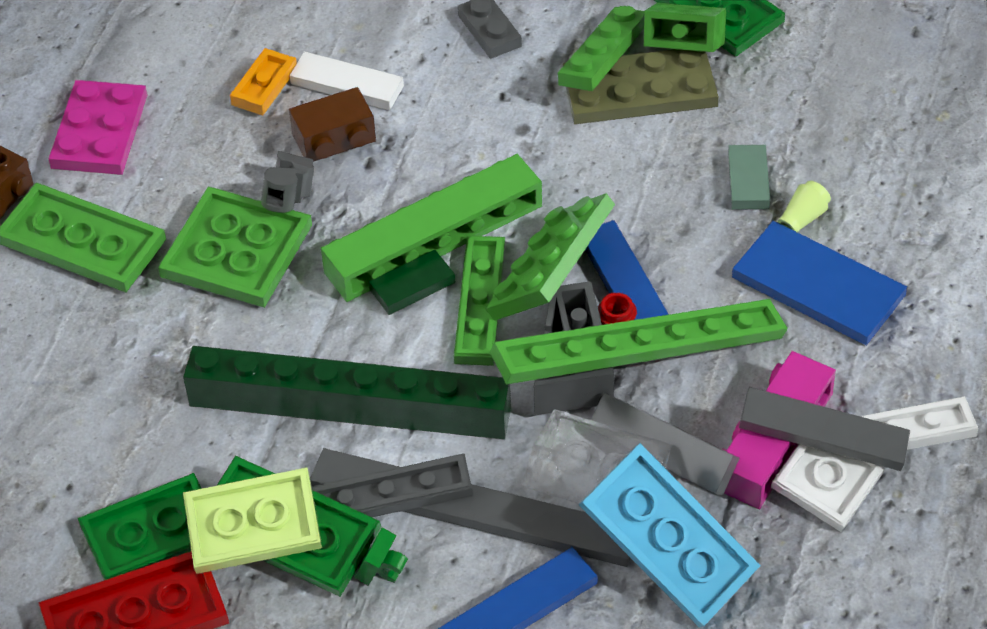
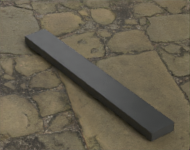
[310,448,630,567]

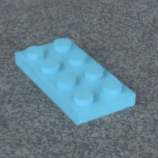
[578,443,761,628]

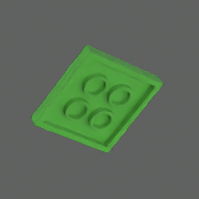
[158,186,312,308]

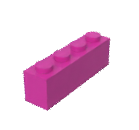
[722,351,836,510]

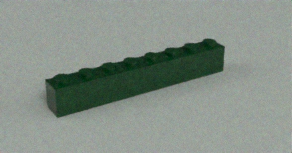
[183,346,511,440]

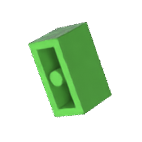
[643,3,726,52]

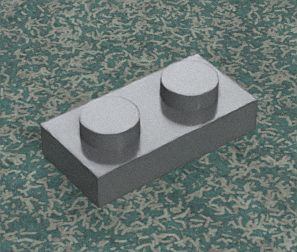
[457,0,522,59]

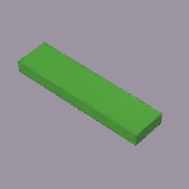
[454,236,505,366]

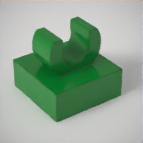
[354,527,408,586]

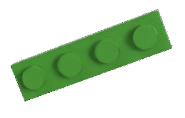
[558,6,645,91]

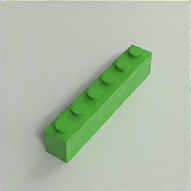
[321,153,542,302]

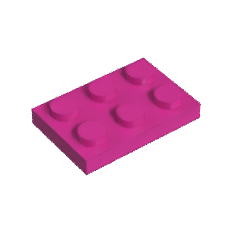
[48,80,148,175]

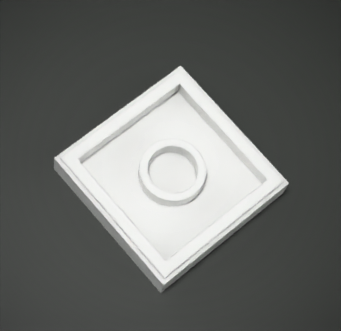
[771,444,886,533]

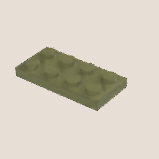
[563,49,719,125]

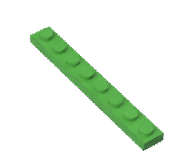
[490,299,788,385]

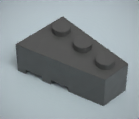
[533,281,614,415]

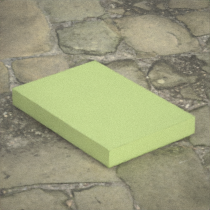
[183,467,322,574]

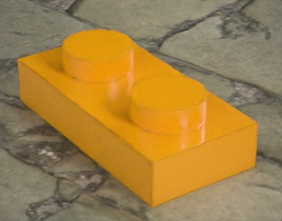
[230,48,297,116]

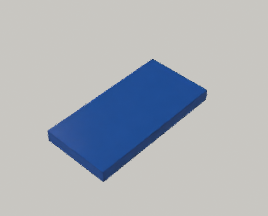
[732,221,907,346]

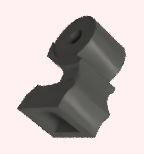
[261,151,314,213]

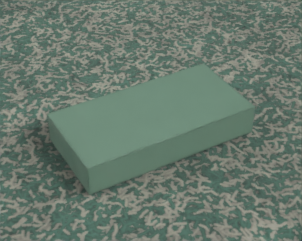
[728,145,770,210]

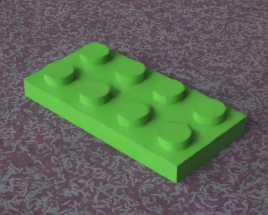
[0,182,166,293]
[486,193,615,321]

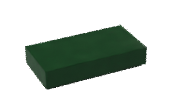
[369,250,456,315]

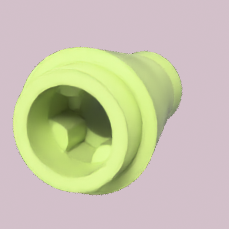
[777,180,831,232]

